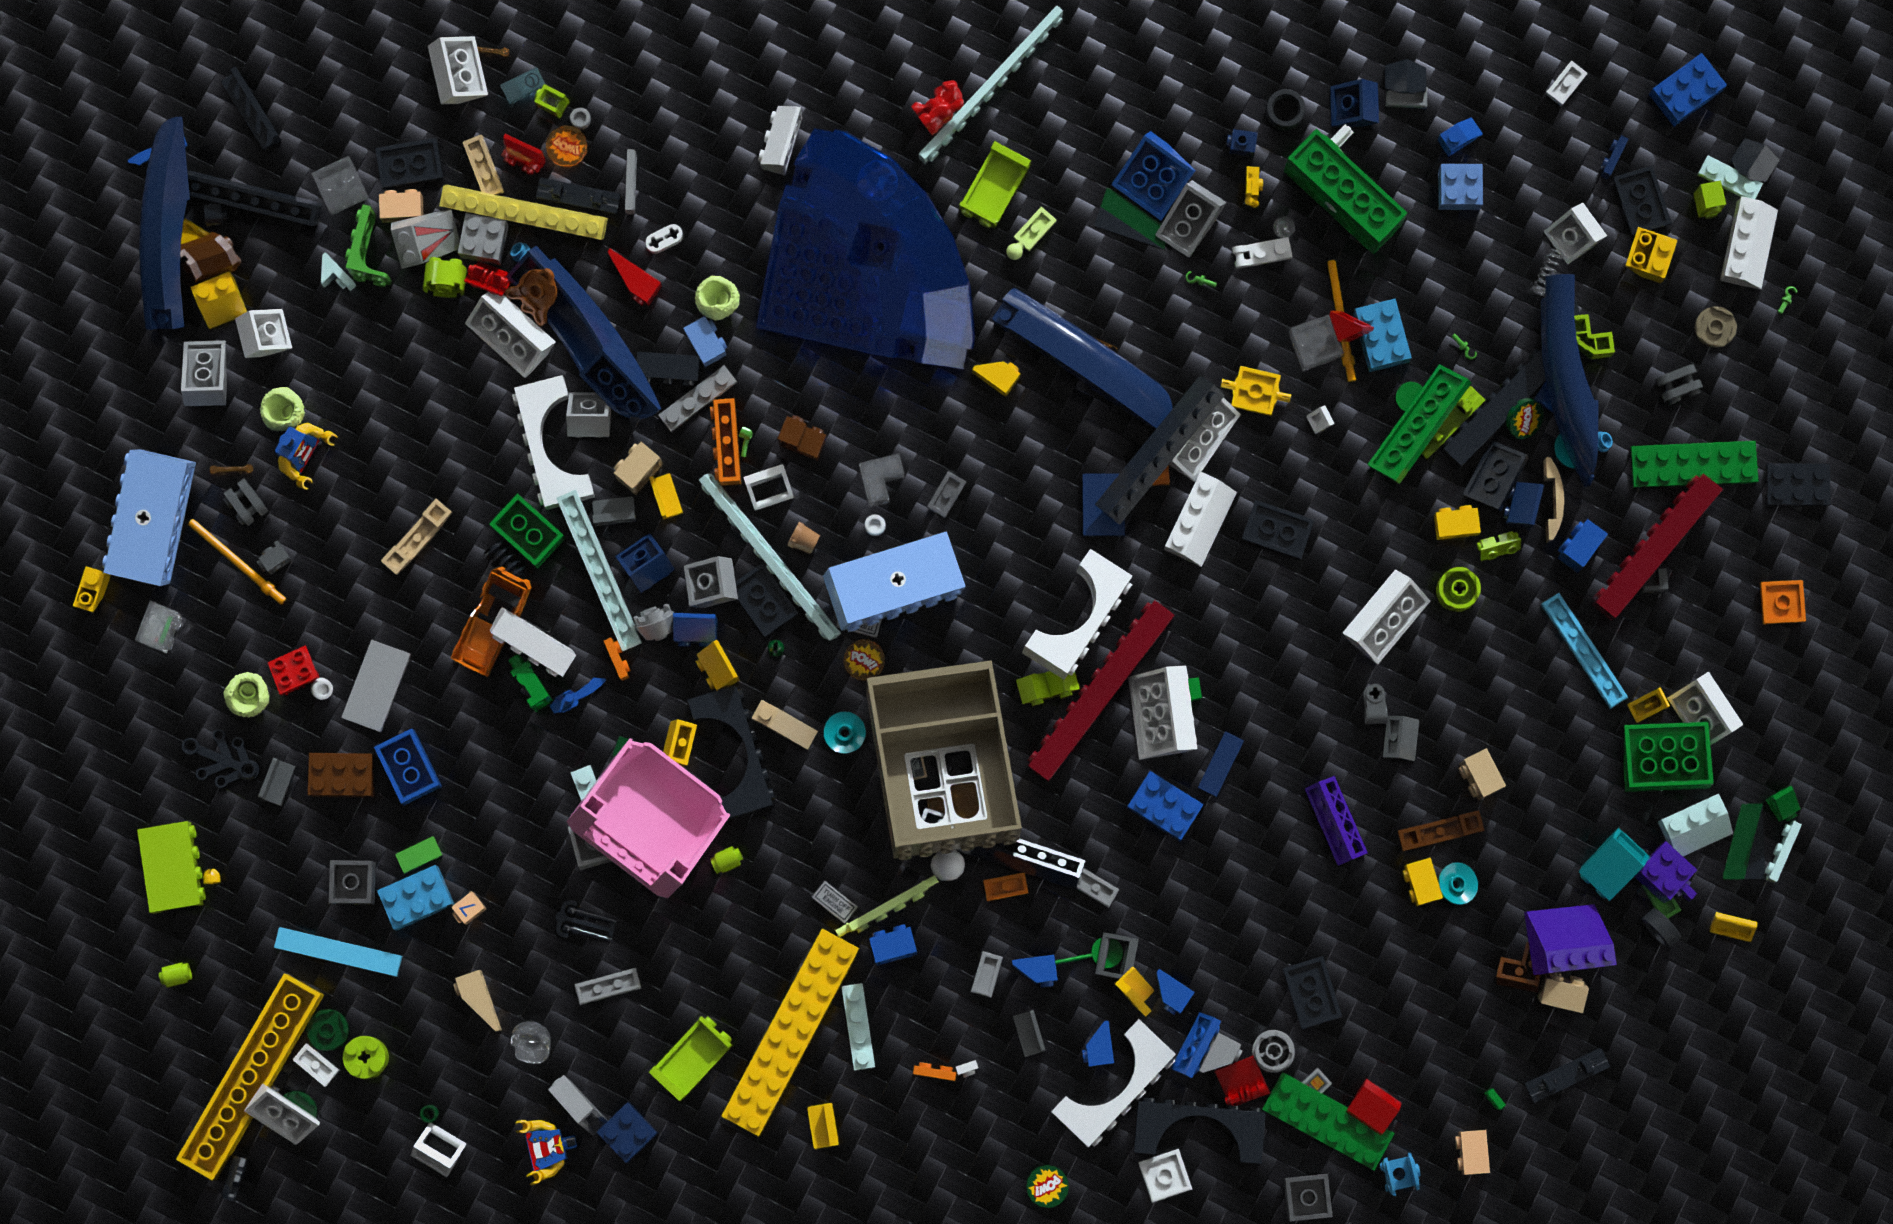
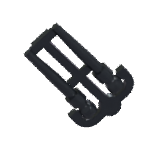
[556,900,616,942]

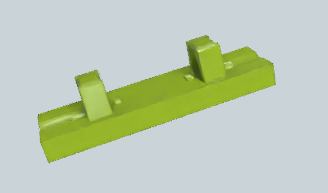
[1421,386,1485,459]

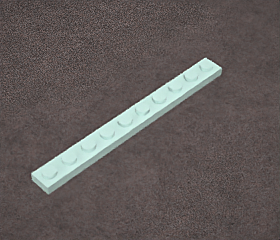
[919,6,1063,164]
[699,474,841,640]

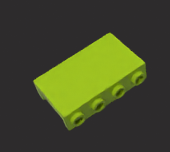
[137,821,206,914]

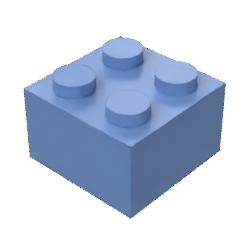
[1438,164,1483,210]

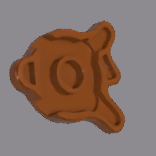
[505,268,557,326]

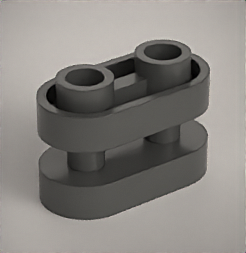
[1655,364,1703,405]
[223,479,268,526]

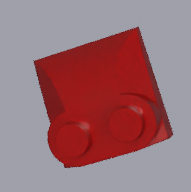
[501,134,546,175]

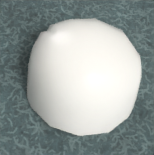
[931,850,965,881]

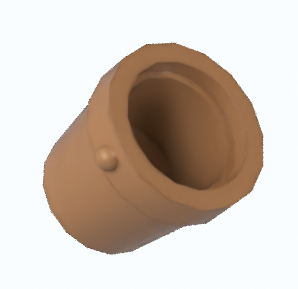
[787,522,820,554]

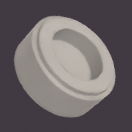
[570,108,591,130]

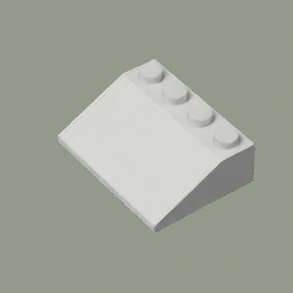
[1128,666,1197,760]

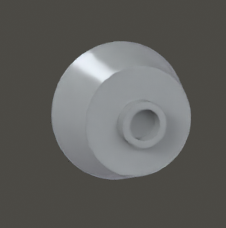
[634,604,674,641]
[1252,1030,1295,1073]

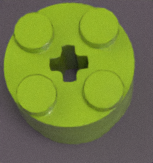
[423,257,467,298]
[1436,567,1481,612]
[343,1036,389,1079]

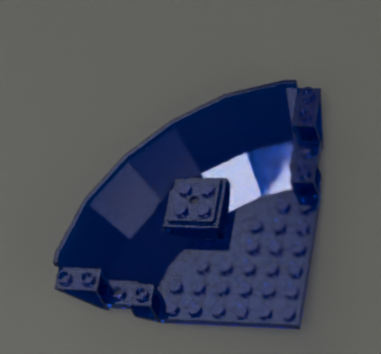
[756,128,975,369]

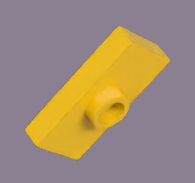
[1710,912,1757,942]

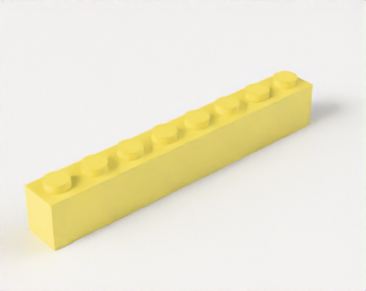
[439,185,608,240]

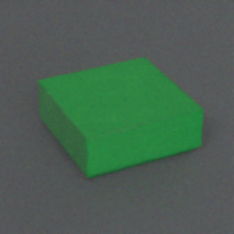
[1485,1088,1506,1110]

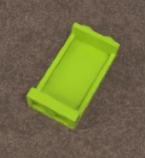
[959,141,1031,228]
[649,1016,733,1101]

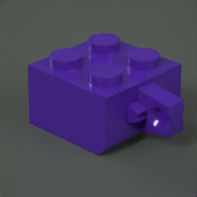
[1634,841,1697,903]

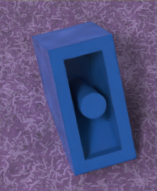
[1437,117,1483,157]
[1156,969,1194,1015]
[1082,1021,1114,1067]

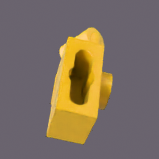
[1245,166,1263,208]

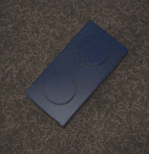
[1600,135,1628,180]

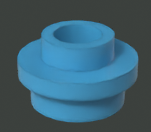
[510,242,530,262]
[1598,431,1613,452]

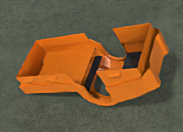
[451,566,531,677]

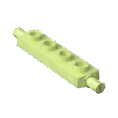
[835,875,938,938]

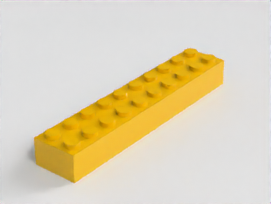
[722,929,860,1136]
[176,973,324,1181]

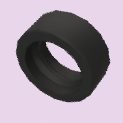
[1266,89,1305,130]
[1641,908,1681,948]

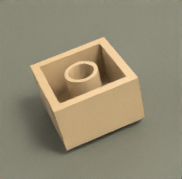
[614,442,663,495]
[1458,748,1506,801]
[1537,973,1589,1013]

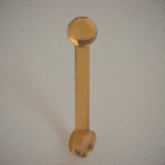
[477,47,509,56]
[209,464,253,474]

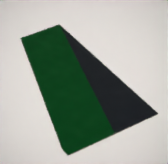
[1094,188,1166,249]
[1723,804,1765,879]

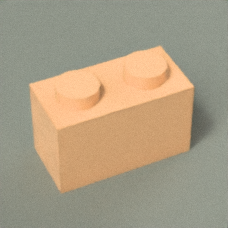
[379,189,423,223]
[1455,1130,1490,1175]

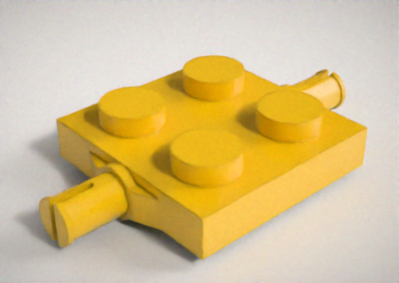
[1221,366,1291,416]

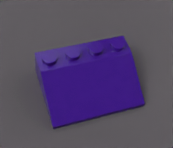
[1524,904,1617,975]

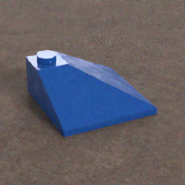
[1112,131,1196,220]

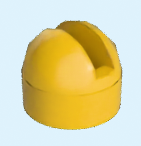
[203,869,220,884]

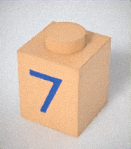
[452,891,486,925]

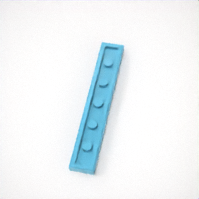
[1541,593,1628,709]
[274,927,403,977]

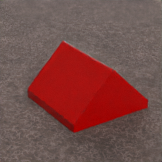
[1346,1079,1401,1135]

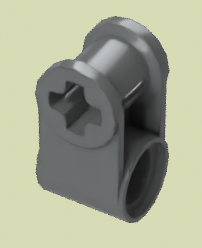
[1363,684,1388,725]

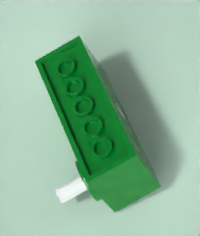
[1283,125,1408,255]

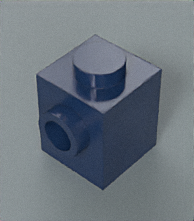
[1226,129,1258,157]

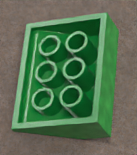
[1624,722,1713,792]

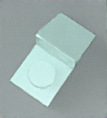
[321,252,356,291]

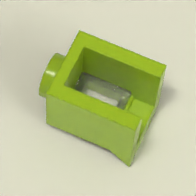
[534,84,570,119]

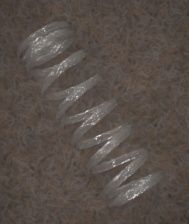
[1532,249,1564,296]

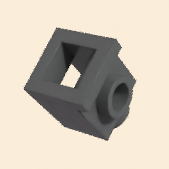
[257,541,292,574]

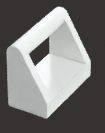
[744,464,794,511]
[411,1122,467,1177]

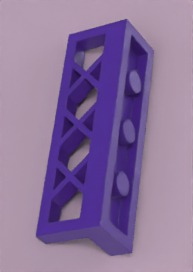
[1305,776,1368,866]

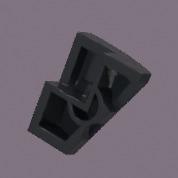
[221,1155,249,1201]

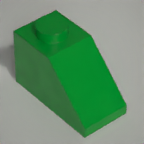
[1765,786,1801,822]

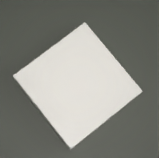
[1138,1149,1192,1203]

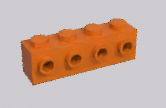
[710,398,741,486]

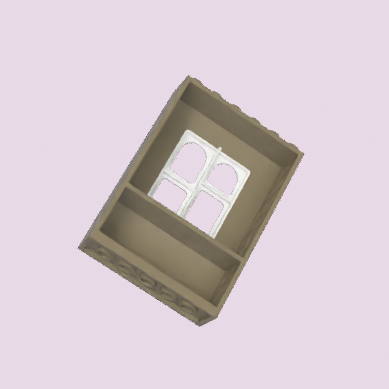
[866,660,1022,860]

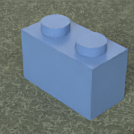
[683,316,727,367]

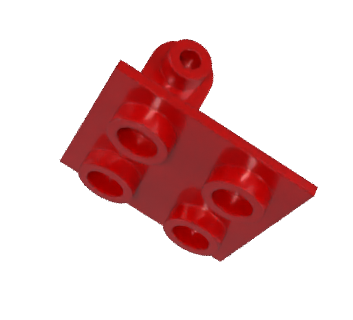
[464,261,511,296]
[268,645,320,695]
[1215,1056,1270,1106]

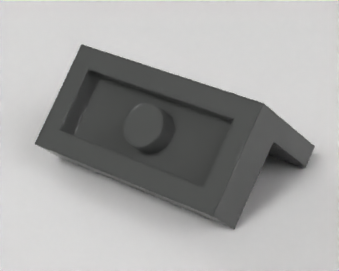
[592,496,636,526]
[1383,716,1419,761]
[258,758,297,806]
[1013,1010,1046,1057]

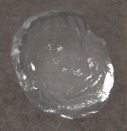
[511,1021,551,1064]

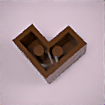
[778,415,827,461]
[1496,942,1543,993]

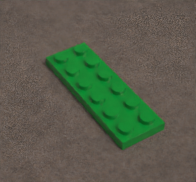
[1367,364,1471,484]
[1630,441,1759,488]
[1262,1072,1395,1171]

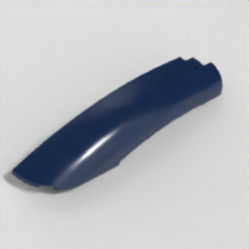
[139,117,190,330]
[506,246,661,419]
[1541,274,1598,487]
[992,288,1173,430]

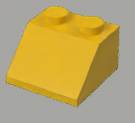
[191,272,247,329]
[696,640,740,691]

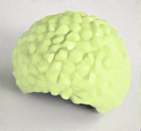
[695,276,740,320]
[260,387,305,431]
[224,672,269,718]

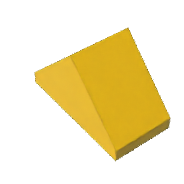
[1627,687,1670,723]

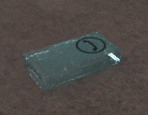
[500,67,546,104]

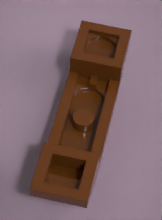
[1398,810,1485,851]

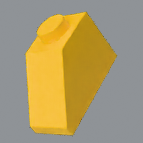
[972,361,1020,397]

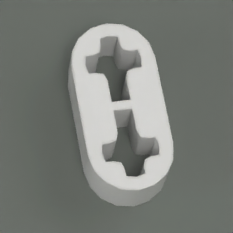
[646,224,683,254]

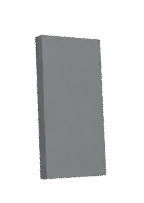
[341,640,411,732]

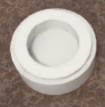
[865,515,886,536]
[311,678,333,700]

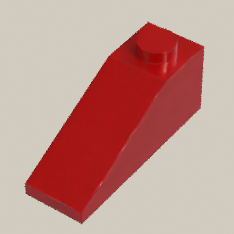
[608,249,662,306]

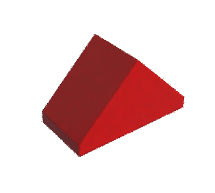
[1329,311,1374,342]

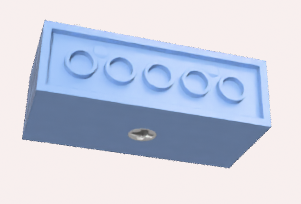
[102,449,196,586]
[823,532,966,632]

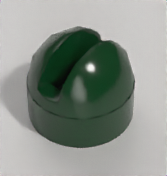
[768,640,784,657]
[420,1105,439,1123]

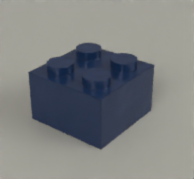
[597,1102,658,1163]

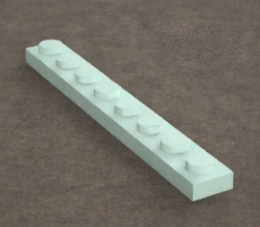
[556,490,642,651]

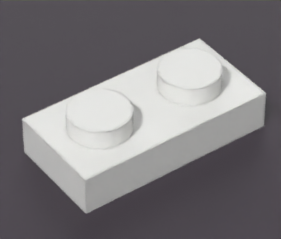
[1546,61,1587,106]
[293,1043,339,1087]

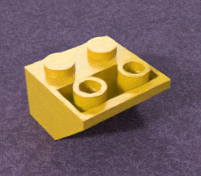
[1625,227,1677,283]

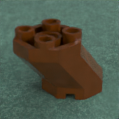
[180,232,241,287]

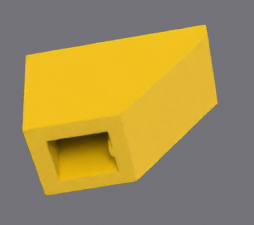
[73,566,111,612]

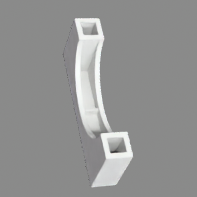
[512,375,595,510]
[1022,549,1132,680]
[1051,1019,1176,1147]

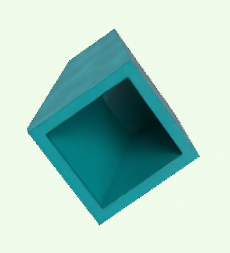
[1579,827,1649,901]

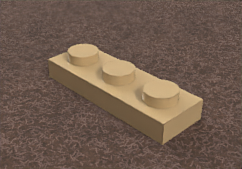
[463,134,504,195]

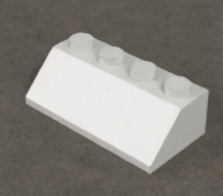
[1720,196,1778,290]
[465,292,555,378]
[1169,398,1241,482]
[1164,471,1237,567]
[1343,570,1430,664]
[490,607,576,677]

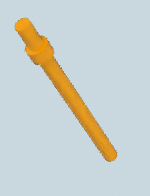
[1327,260,1356,382]
[188,519,286,605]

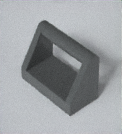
[1095,933,1139,979]

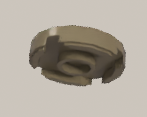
[1694,306,1737,348]

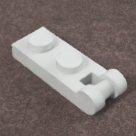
[1232,237,1292,269]

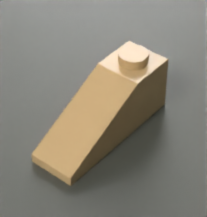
[752,700,818,750]
[454,970,502,1032]

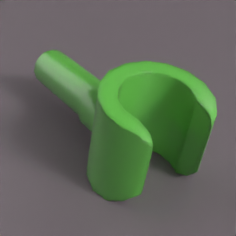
[739,427,753,457]

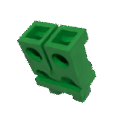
[509,654,553,712]

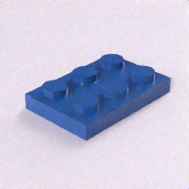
[1171,1012,1221,1078]

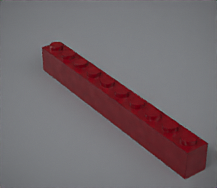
[1027,600,1174,782]

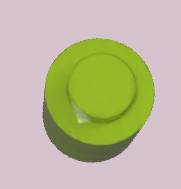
[710,846,743,874]
[159,962,192,988]

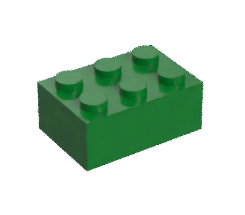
[489,493,566,569]

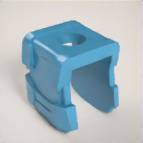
[1380,1153,1421,1196]

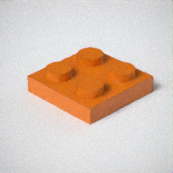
[1760,580,1806,624]

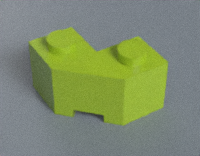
[1574,314,1615,359]
[1016,671,1080,706]

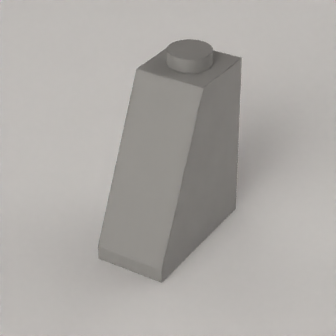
[548,1075,608,1136]

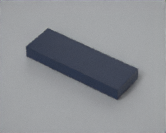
[1198,732,1244,797]

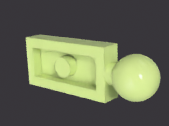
[1006,207,1057,260]

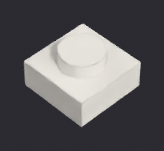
[1306,406,1334,434]
[956,1060,978,1077]

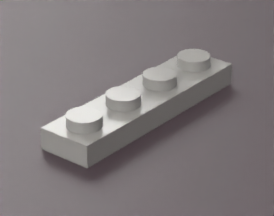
[658,365,737,433]

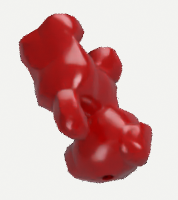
[911,80,964,136]

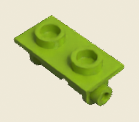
[1477,531,1521,561]

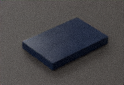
[1083,474,1125,536]

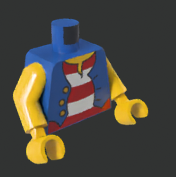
[275,423,338,490]
[516,1120,577,1186]

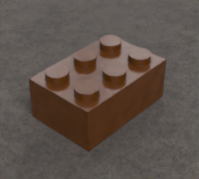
[308,753,376,798]

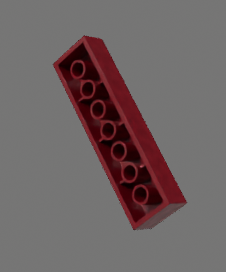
[1592,473,1723,621]

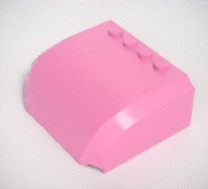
[567,739,730,898]

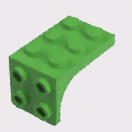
[345,204,392,287]

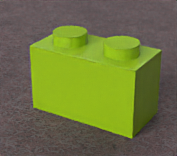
[1694,180,1726,219]

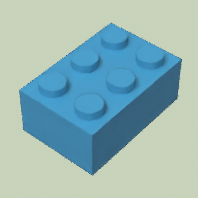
[1353,299,1412,372]
[377,865,455,930]

